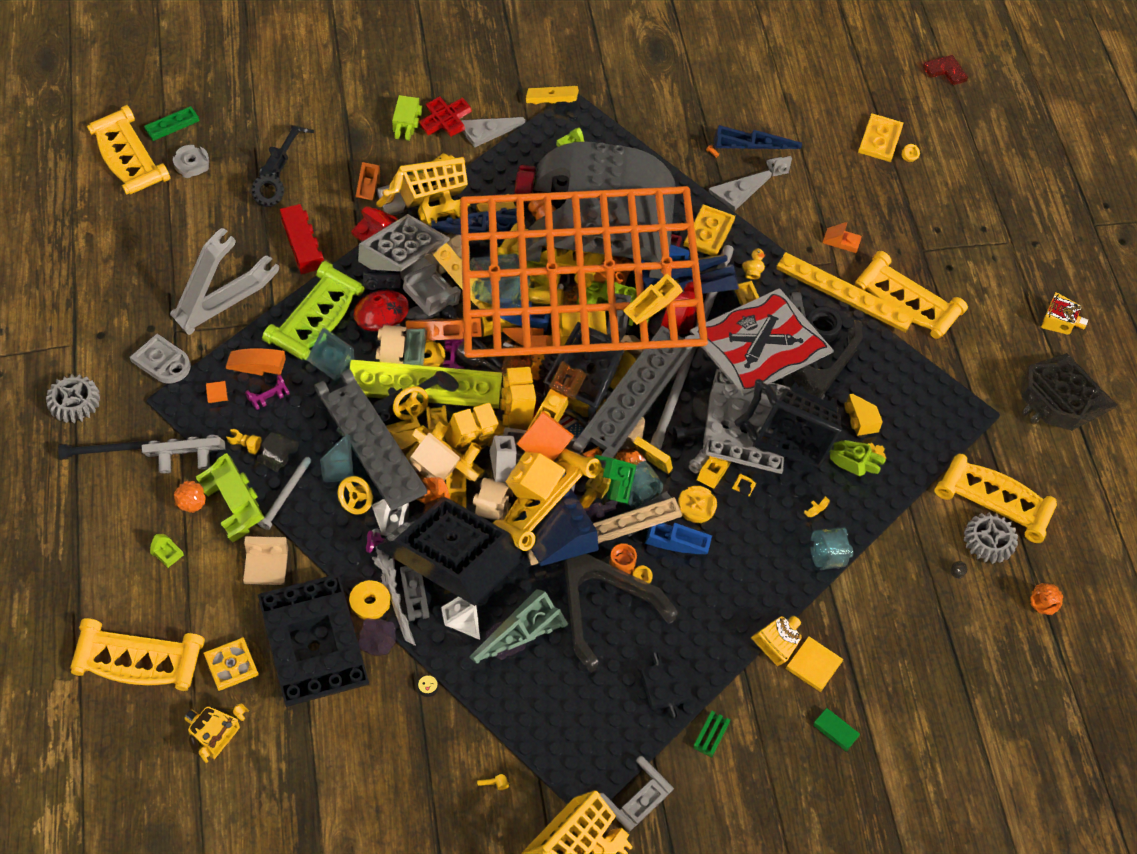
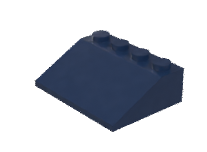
[515,488,599,566]

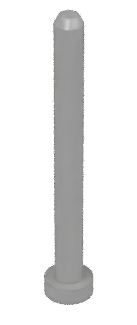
[258,457,311,530]

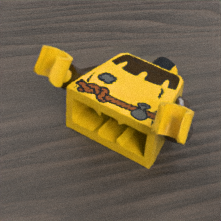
[185,704,249,763]

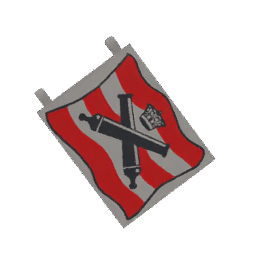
[685,288,834,398]

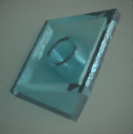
[307,328,354,380]
[320,434,354,482]

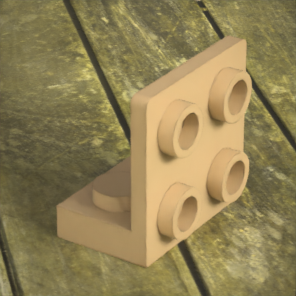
[243,536,288,585]

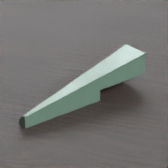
[469,589,568,663]

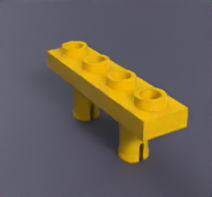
[412,419,485,482]

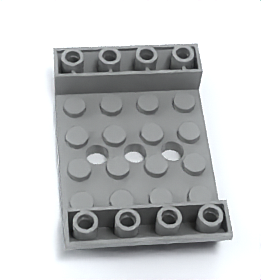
[702,369,790,474]

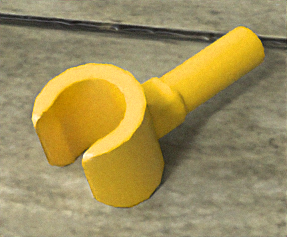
[477,774,509,790]

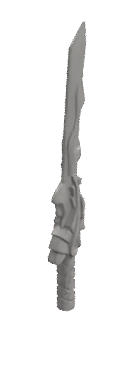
[372,529,416,645]

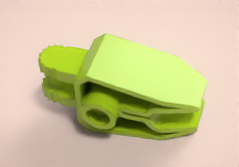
[829,440,886,476]

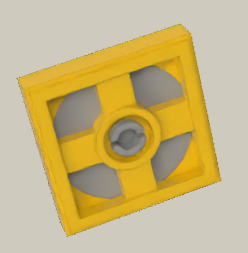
[204,637,258,691]

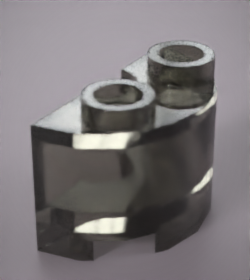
[257,431,299,472]

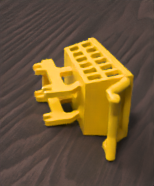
[376,157,470,227]
[522,790,632,854]

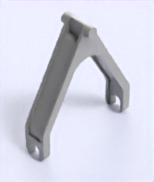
[170,228,279,335]

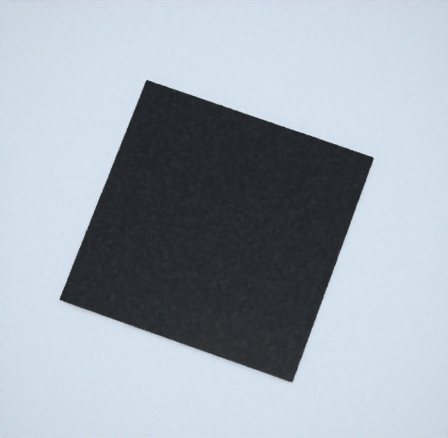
[147,94,1000,819]

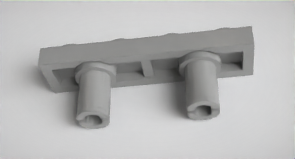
[142,435,225,473]

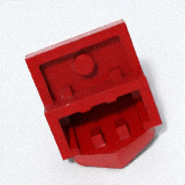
[351,207,398,242]

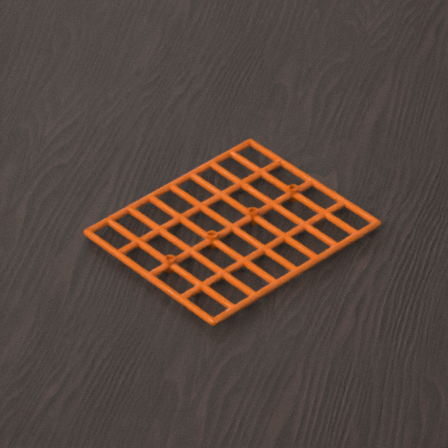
[460,186,708,358]

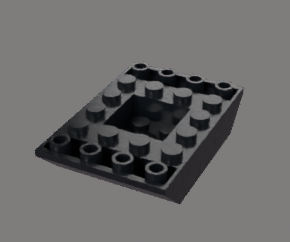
[377,496,524,606]
[258,574,369,707]

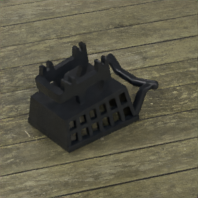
[538,322,625,429]
[734,379,842,468]

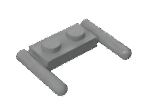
[599,756,674,832]

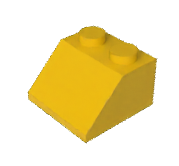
[505,452,566,501]

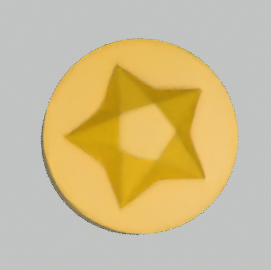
[902,144,920,162]
[632,565,653,586]

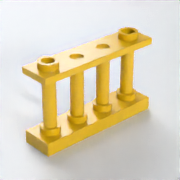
[433,243,492,309]

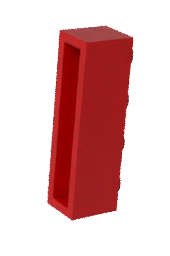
[280,204,324,274]

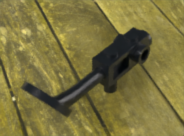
[259,125,315,186]
[372,371,459,422]

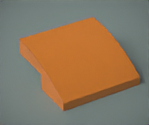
[517,411,574,462]

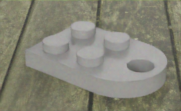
[130,334,191,383]

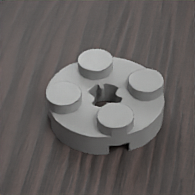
[173,145,209,178]

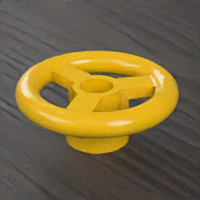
[393,386,429,420]
[338,476,373,515]

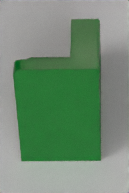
[595,455,637,504]

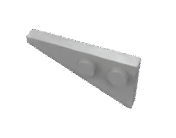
[461,117,525,147]
[708,170,772,211]

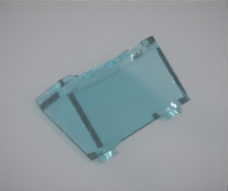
[469,253,530,308]

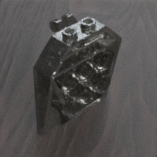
[1021,353,1117,431]

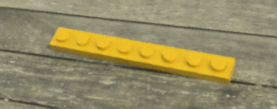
[777,252,915,333]

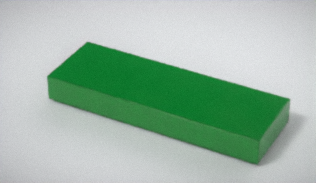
[144,106,200,141]

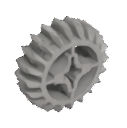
[46,374,100,424]
[964,512,1018,564]

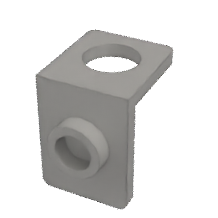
[766,156,792,176]

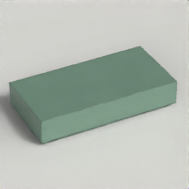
[403,329,427,366]

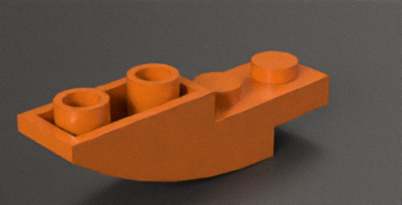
[406,317,482,340]

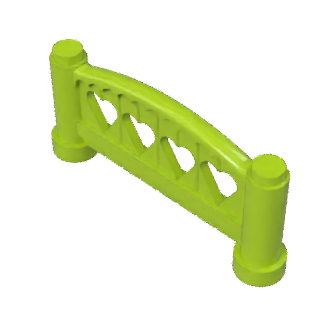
[262,261,365,361]

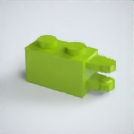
[392,95,422,141]

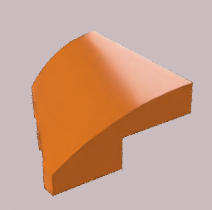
[417,477,450,504]

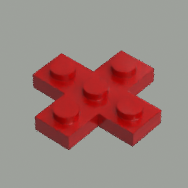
[419,96,472,137]

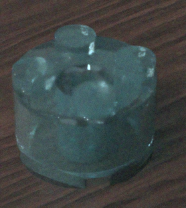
[628,461,663,508]
[811,527,853,570]

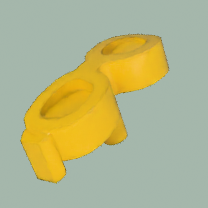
[804,496,830,517]

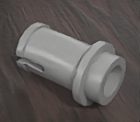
[689,449,709,473]

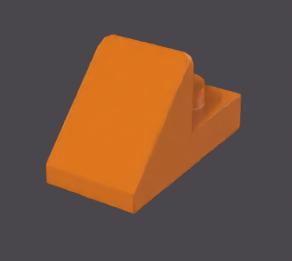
[356,162,380,201]
[823,222,862,253]

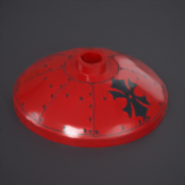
[354,290,409,331]

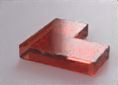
[923,55,968,85]

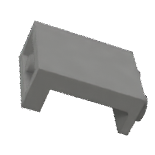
[403,264,461,316]

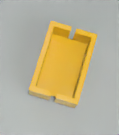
[500,367,536,430]
[444,403,498,454]

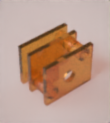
[501,346,533,376]
[549,361,587,401]

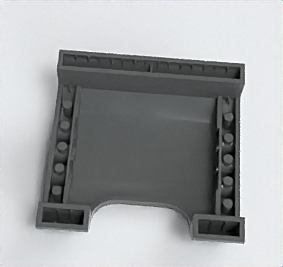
[525,142,675,279]

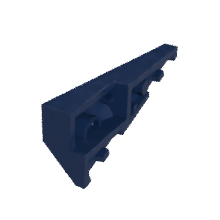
[713,125,802,149]
[431,208,517,243]
[632,255,728,289]
[677,264,739,294]

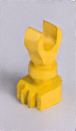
[226,429,262,454]

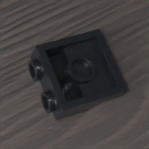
[363,265,401,290]

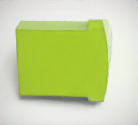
[556,128,584,147]
[150,534,184,568]

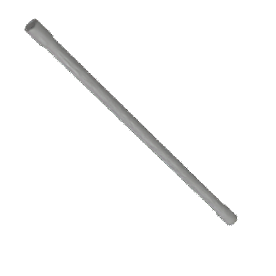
[650,245,734,450]

